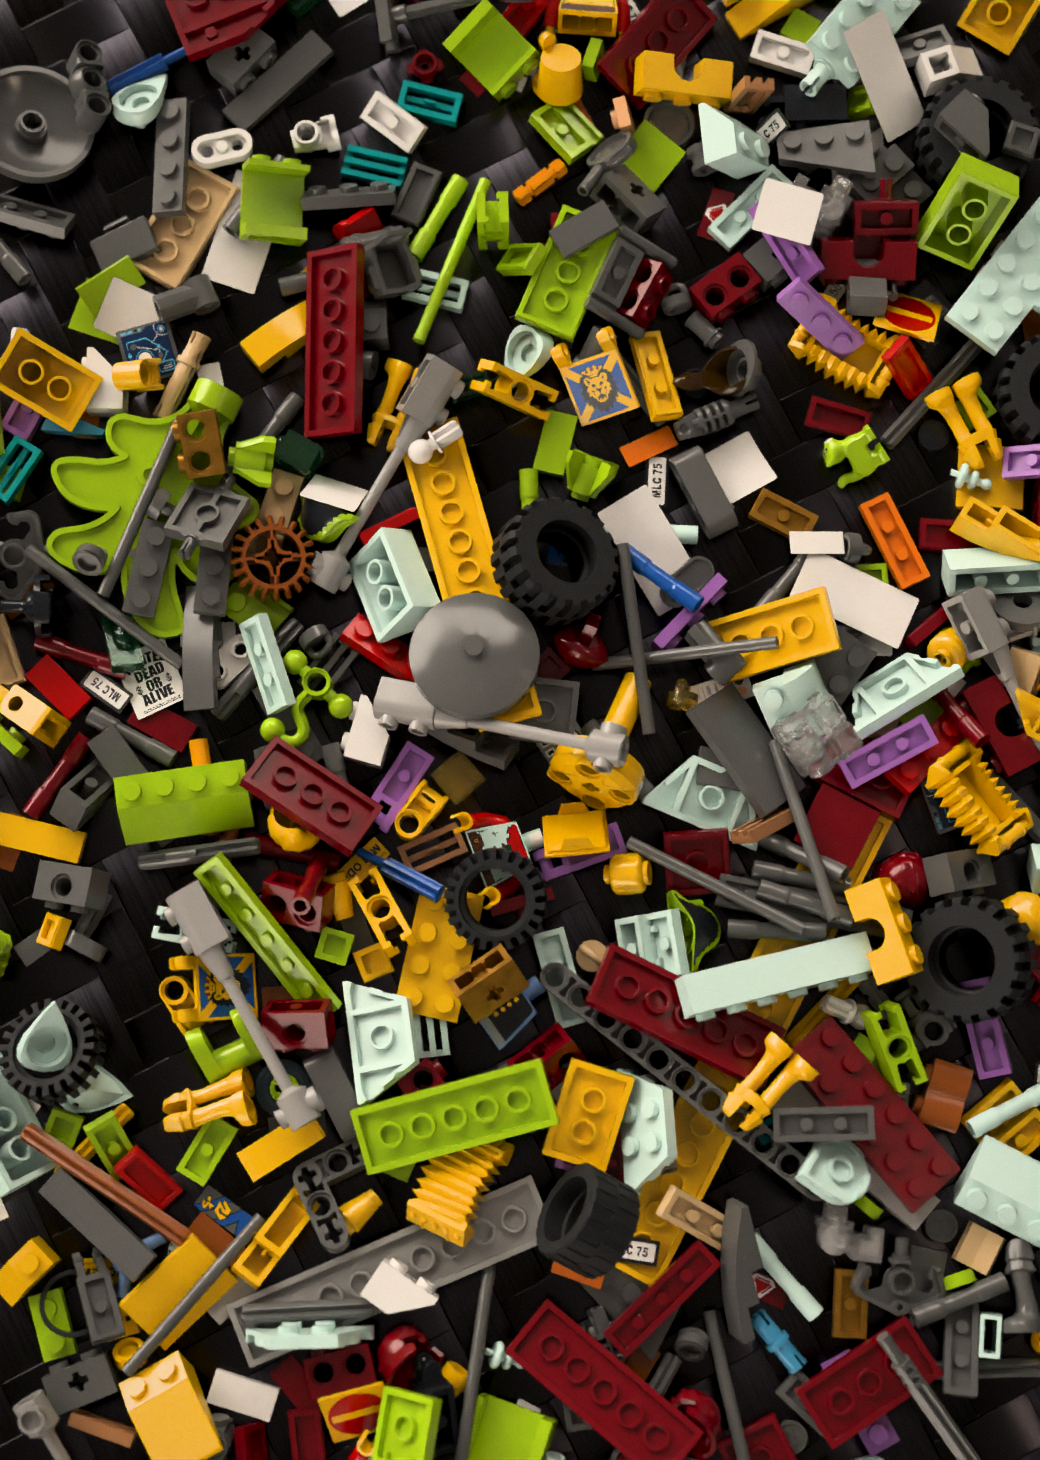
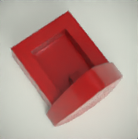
[332,206,384,242]

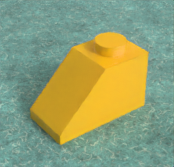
[0,1236,61,1307]

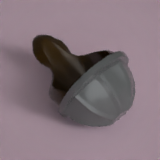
[672,339,763,398]

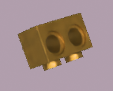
[172,408,227,479]

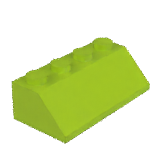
[113,759,255,846]

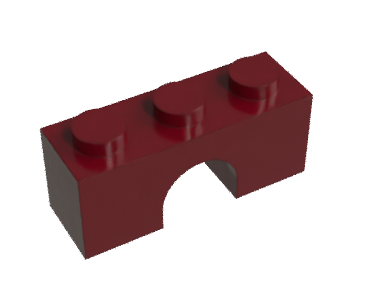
[818,237,918,286]
[957,674,1040,779]

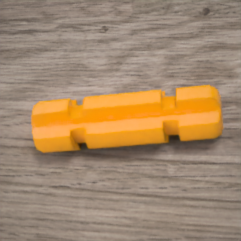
[512,158,568,206]

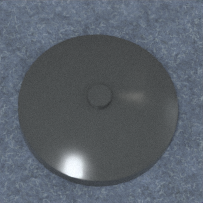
[0,65,95,183]
[409,593,540,719]

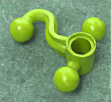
[260,650,354,748]

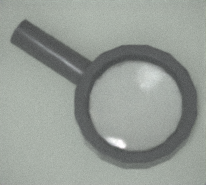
[643,71,695,148]
[577,131,637,196]

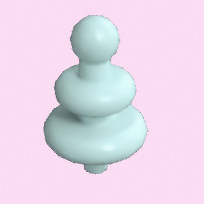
[950,463,992,490]
[484,1341,523,1370]

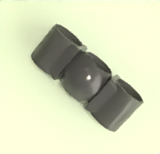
[66,39,112,133]

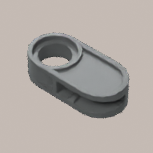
[659,556,715,608]

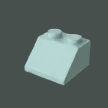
[698,103,770,179]

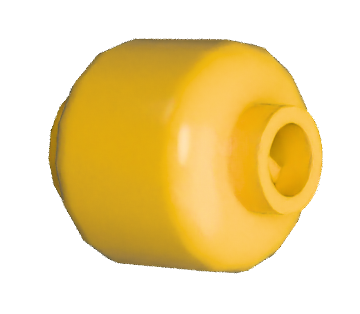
[927,626,969,668]
[603,852,653,895]

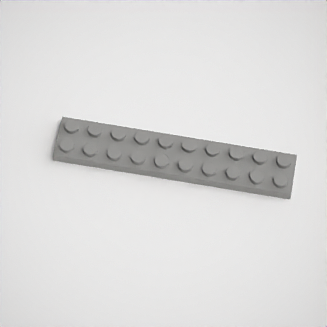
[225,1174,543,1368]

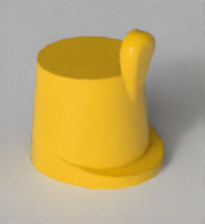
[532,32,583,106]

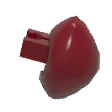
[553,612,608,670]

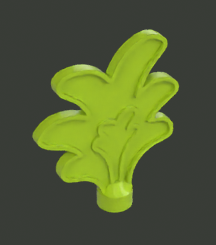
[46,378,260,640]

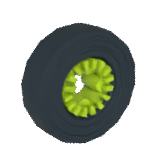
[255,1059,314,1116]

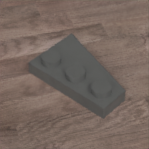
[776,120,876,180]
[579,1267,681,1361]

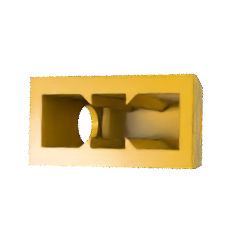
[0,684,72,749]

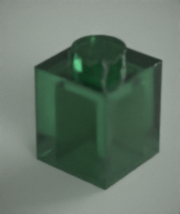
[274,429,325,481]

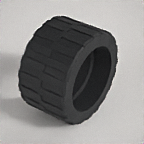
[536,1163,640,1279]

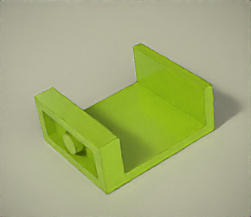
[442,0,541,101]
[239,154,311,246]
[468,1393,559,1460]

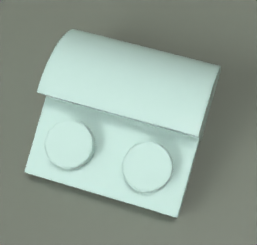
[752,659,837,743]
[614,908,690,975]

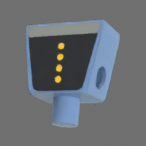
[479,975,546,1050]

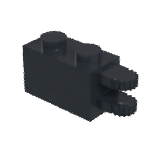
[759,84,847,131]
[408,1351,459,1458]

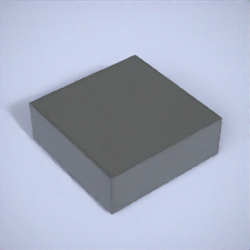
[1001,120,1040,162]

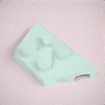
[852,652,965,742]
[641,755,758,851]
[342,981,420,1106]
[616,1068,678,1196]
[246,1320,374,1350]

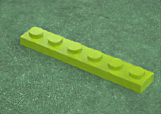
[193,852,342,1012]

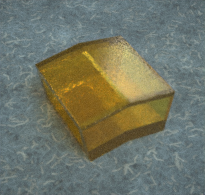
[430,750,486,805]

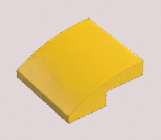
[956,445,1025,512]
[960,1077,1040,1155]

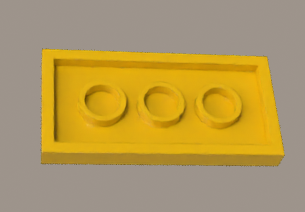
[708,586,842,684]
[397,887,485,1023]

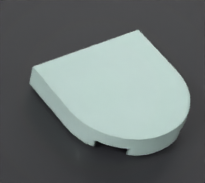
[795,1141,871,1205]

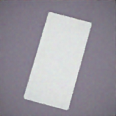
[843,10,924,142]
[202,170,271,294]
[598,485,699,616]
[790,554,919,649]

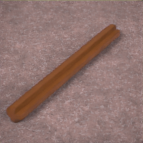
[20,1123,191,1246]

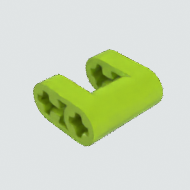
[184,1008,264,1084]

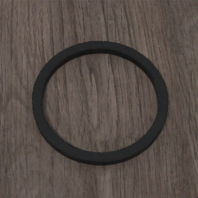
[39,1269,91,1338]

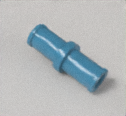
[751,1308,807,1374]

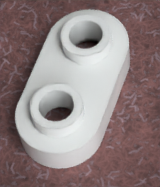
[191,128,253,169]
[217,634,251,689]

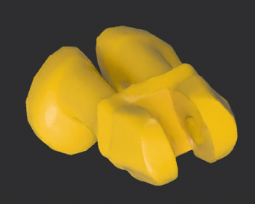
[367,358,419,453]
[924,372,1004,470]
[722,1031,819,1132]
[162,1067,257,1132]

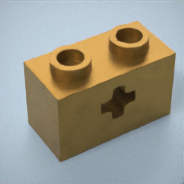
[447,943,530,1024]

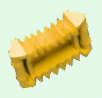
[787,293,900,399]
[925,740,1034,856]
[406,1140,515,1248]

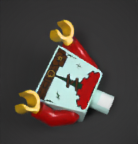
[450,811,544,910]

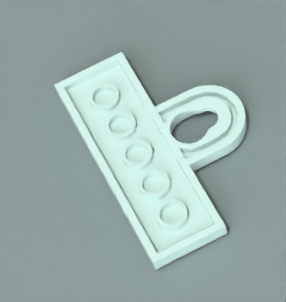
[944,196,1040,357]

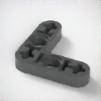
[292,1137,366,1254]

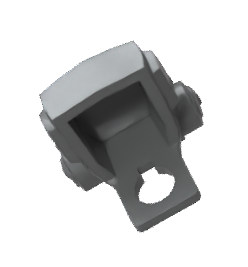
[341,225,423,300]

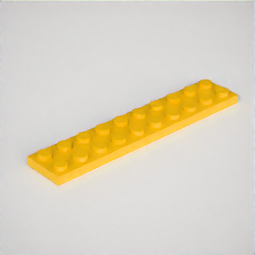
[396,417,542,732]

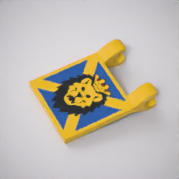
[550,326,640,427]
[169,953,258,1023]

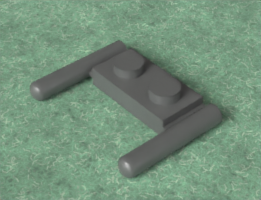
[583,225,678,340]

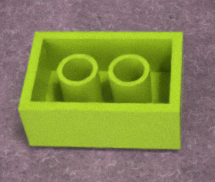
[916,152,1019,271]

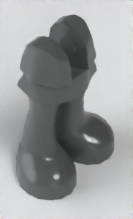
[1002,1237,1040,1333]

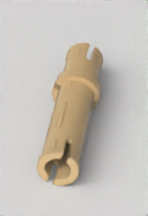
[152,331,211,418]

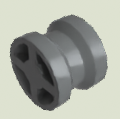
[686,141,718,177]

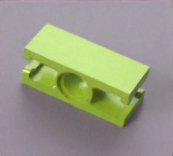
[476,191,509,250]
[859,1000,928,1093]

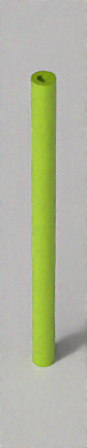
[413,178,491,344]

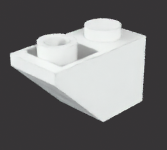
[914,45,983,97]
[81,347,129,417]
[340,694,391,770]
[360,1257,439,1314]

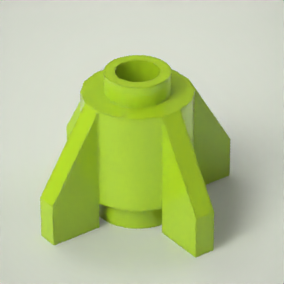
[227,435,277,488]
[565,448,619,502]

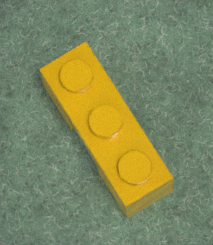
[633,50,733,110]
[844,877,924,985]

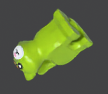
[822,424,891,488]

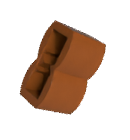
[911,1058,974,1134]

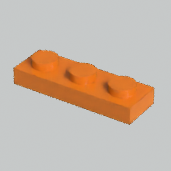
[858,492,931,591]

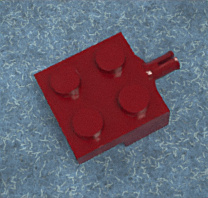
[852,178,919,259]

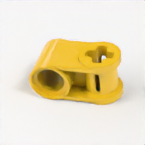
[112,358,165,392]
[395,779,450,842]
[159,976,214,1036]

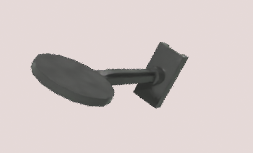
[375,0,534,54]

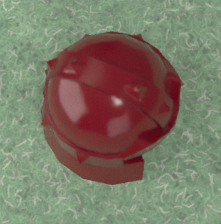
[871,852,932,913]
[377,1325,444,1390]
[669,1388,722,1459]

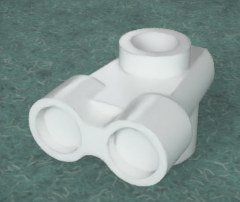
[290,114,342,154]

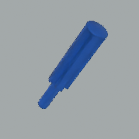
[108,47,187,97]
[357,848,445,903]

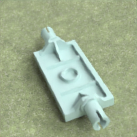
[800,0,921,97]

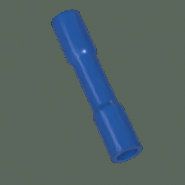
[629,544,704,613]

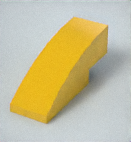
[240,300,306,373]
[949,496,1040,561]
[230,1185,321,1291]

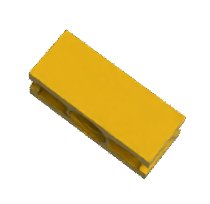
[469,358,559,421]
[347,866,418,958]
[237,1119,327,1182]

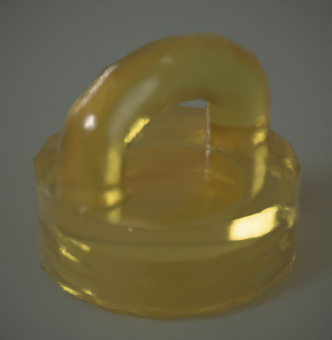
[666,678,699,711]

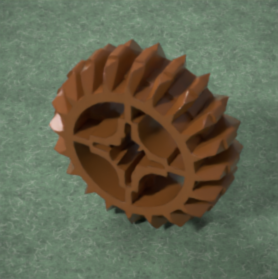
[229,515,316,602]

